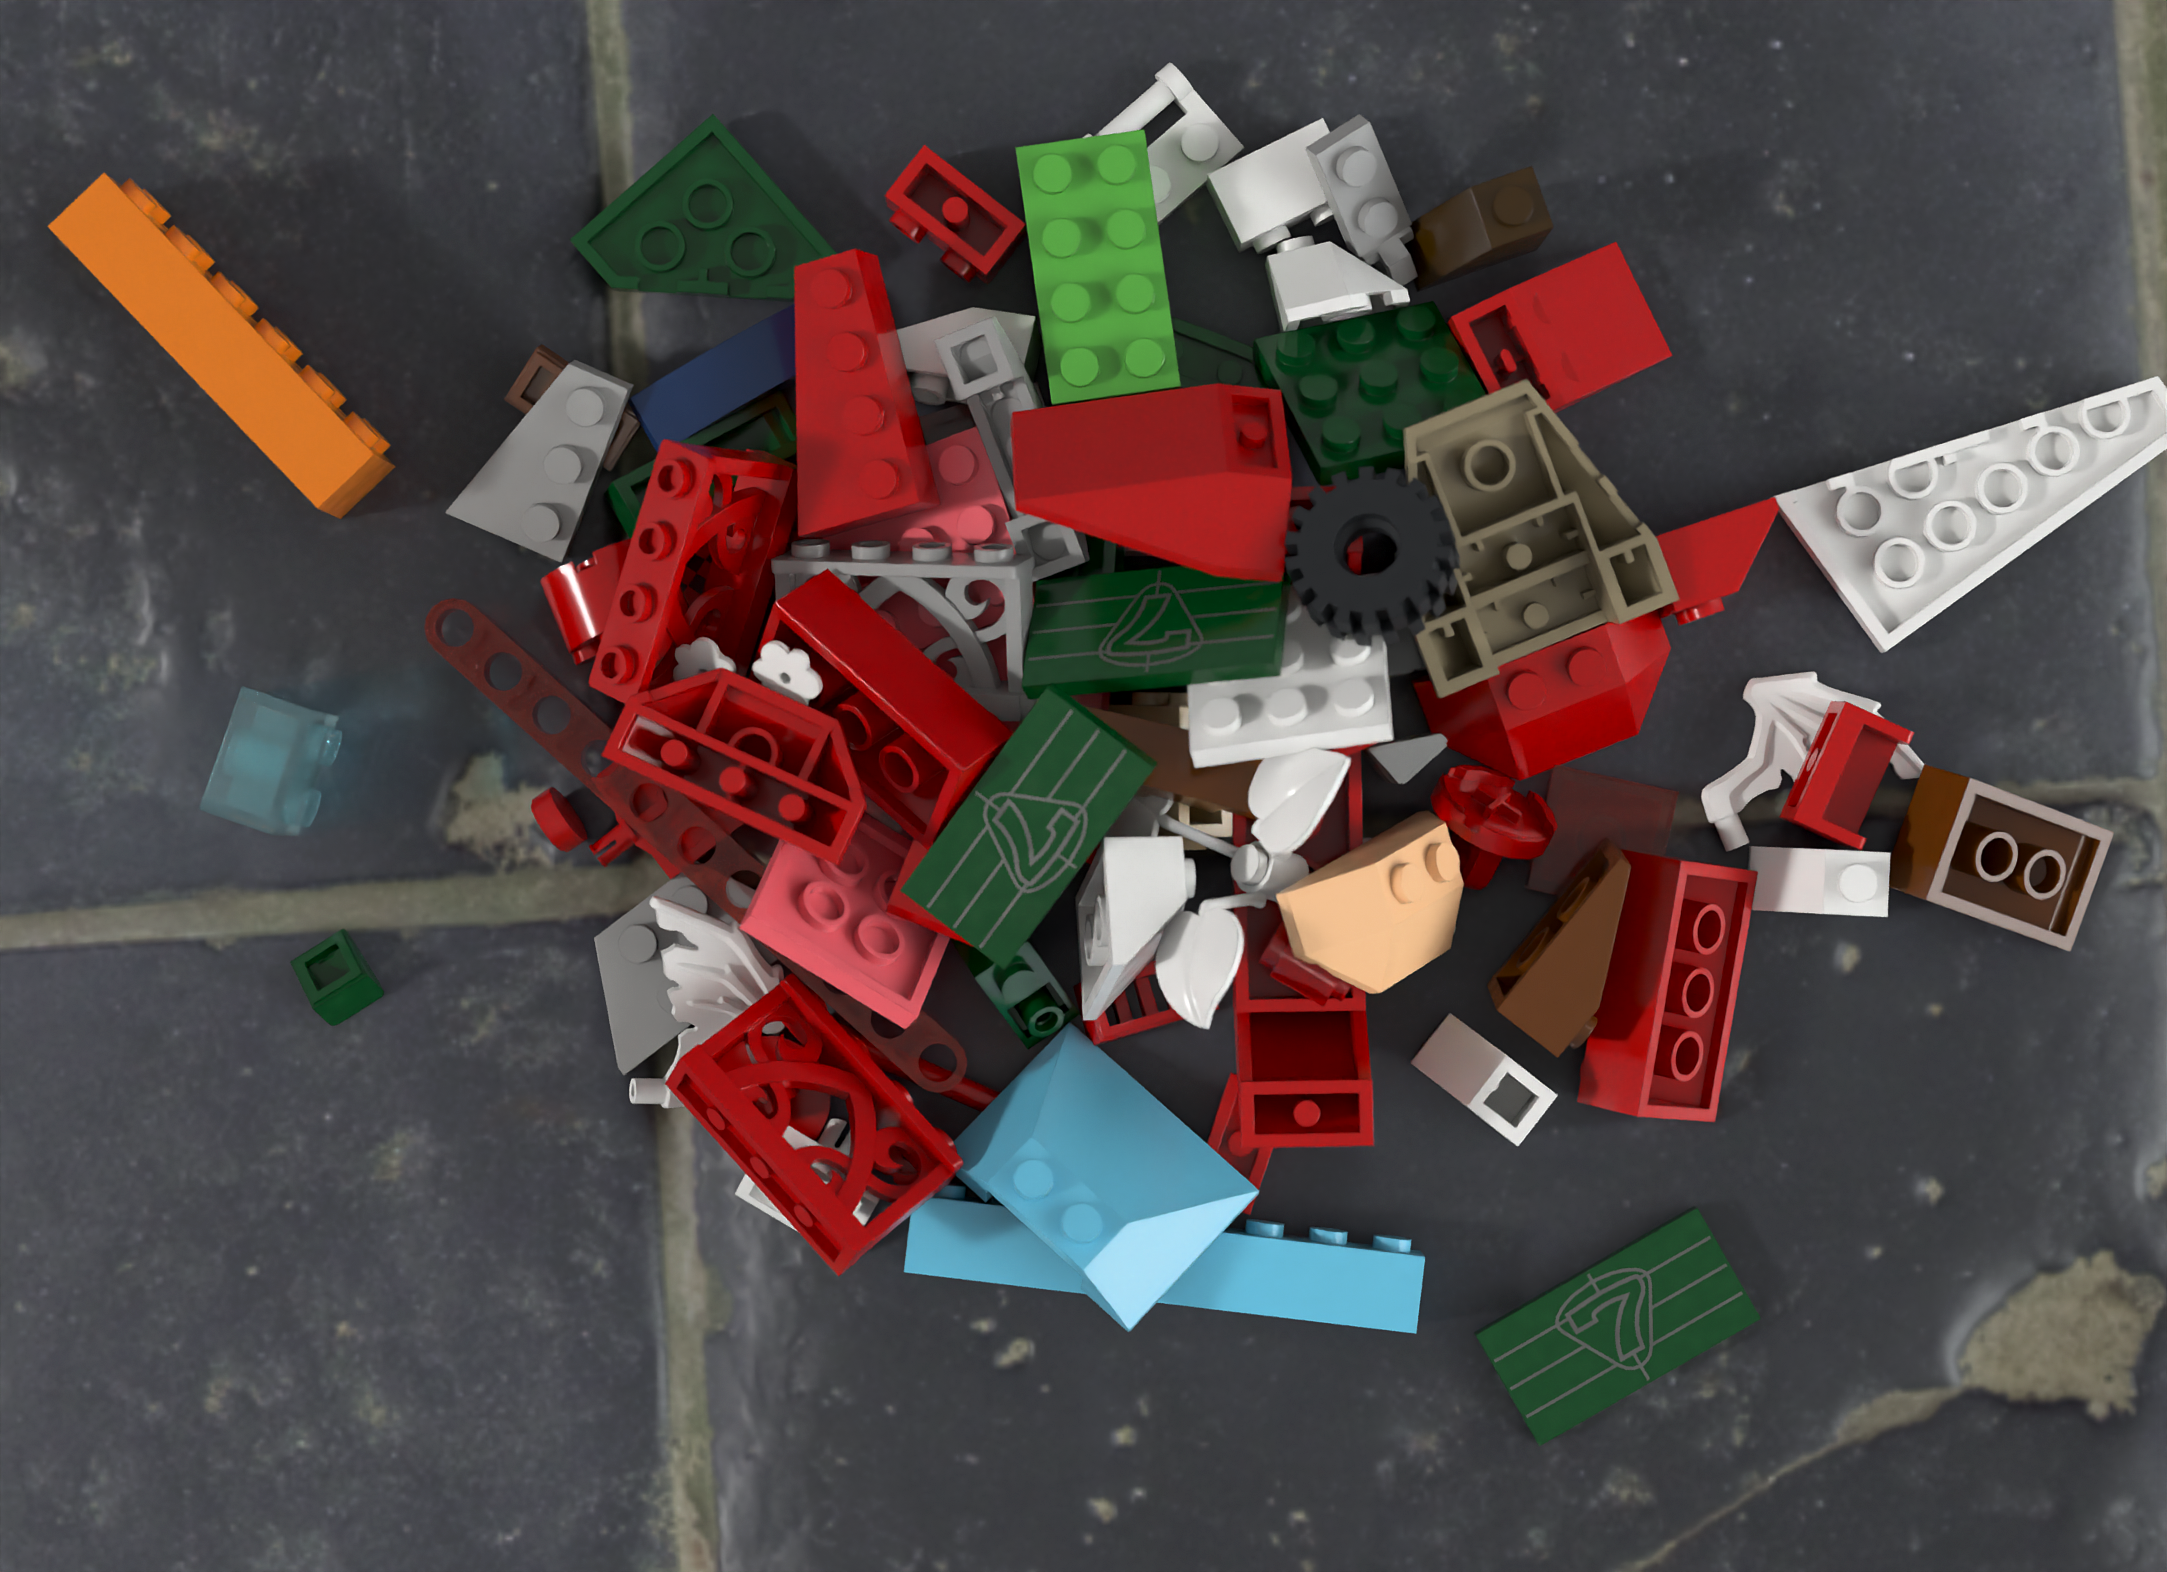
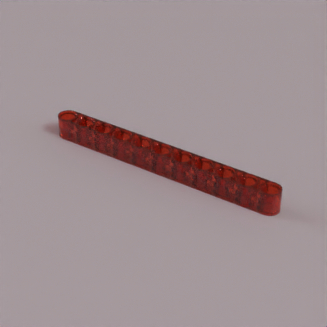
[424,598,967,1092]

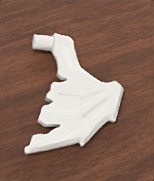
[1701,672,1924,852]
[629,896,787,1108]

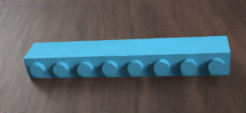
[904,1183,1425,1334]

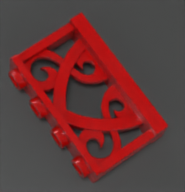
[589,439,798,704]
[665,973,964,1277]

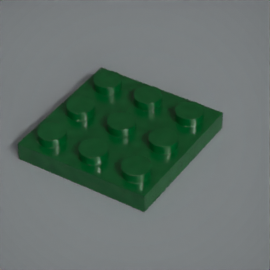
[1253,301,1486,486]

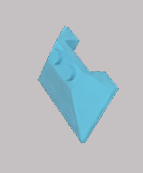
[954,1022,1259,1332]

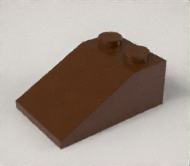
[1889,764,2114,952]
[1487,837,1631,1058]

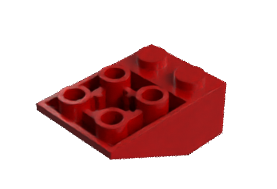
[1446,242,1672,413]

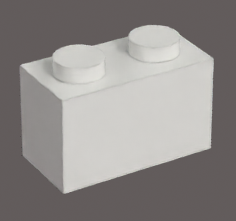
[1206,118,1334,254]

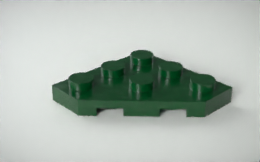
[570,114,837,302]

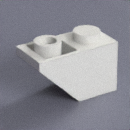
[1410,1013,1558,1146]

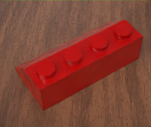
[748,569,1013,851]
[1577,849,1758,1122]

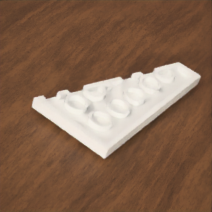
[1769,376,2167,653]

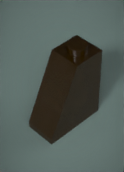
[1404,166,1554,292]

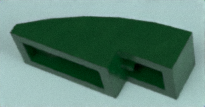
[604,390,797,538]

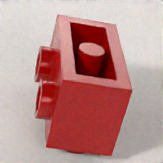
[884,145,1027,285]

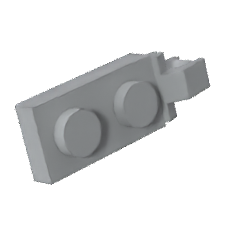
[1305,114,1418,286]

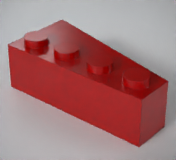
[794,249,941,538]

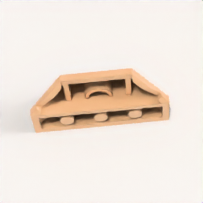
[1276,811,1464,994]

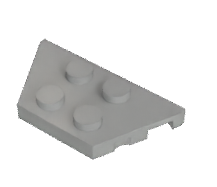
[594,861,783,1075]

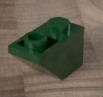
[950,938,1080,1049]

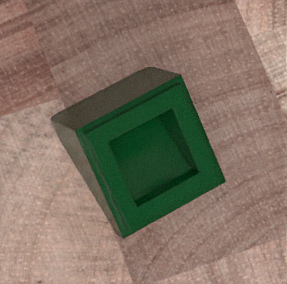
[290,928,384,1026]

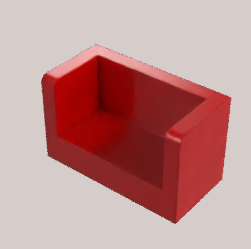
[1779,701,1914,851]

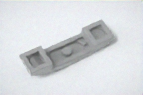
[934,316,1089,582]

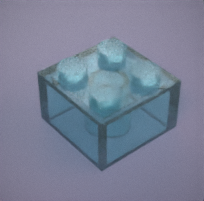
[199,686,342,836]

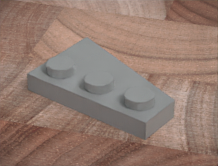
[445,360,633,563]

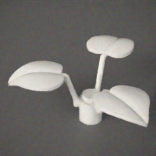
[1101,748,1351,1029]

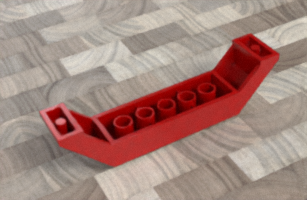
[1230,486,1374,1148]

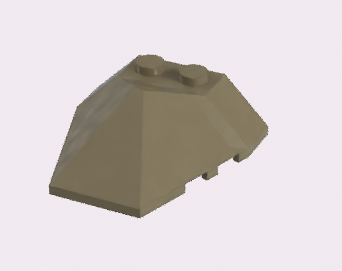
[1403,379,1680,698]

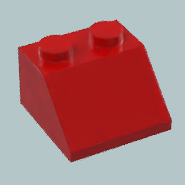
[1655,497,1779,626]

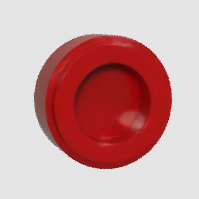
[531,787,588,852]

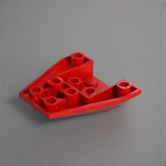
[1010,383,1292,582]

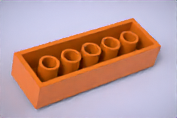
[47,173,395,519]

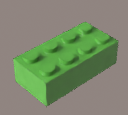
[1016,129,1181,406]

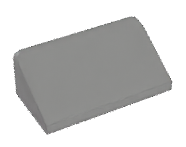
[1361,733,1448,785]

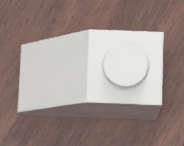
[1748,846,1890,917]

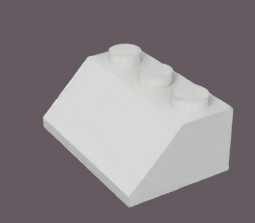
[1075,836,1196,1020]

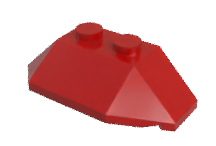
[1411,609,1671,781]
[601,667,867,866]

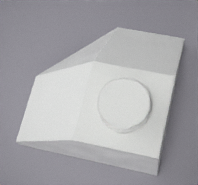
[1265,236,1410,333]

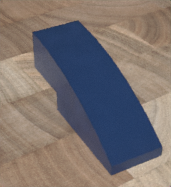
[627,303,796,453]

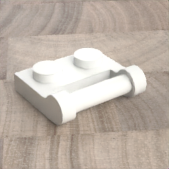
[1083,62,1244,226]

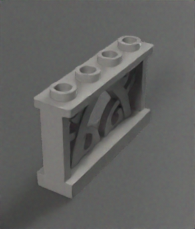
[771,539,1037,721]

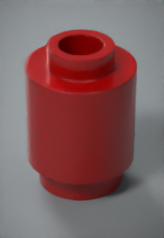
[1259,920,1352,1007]

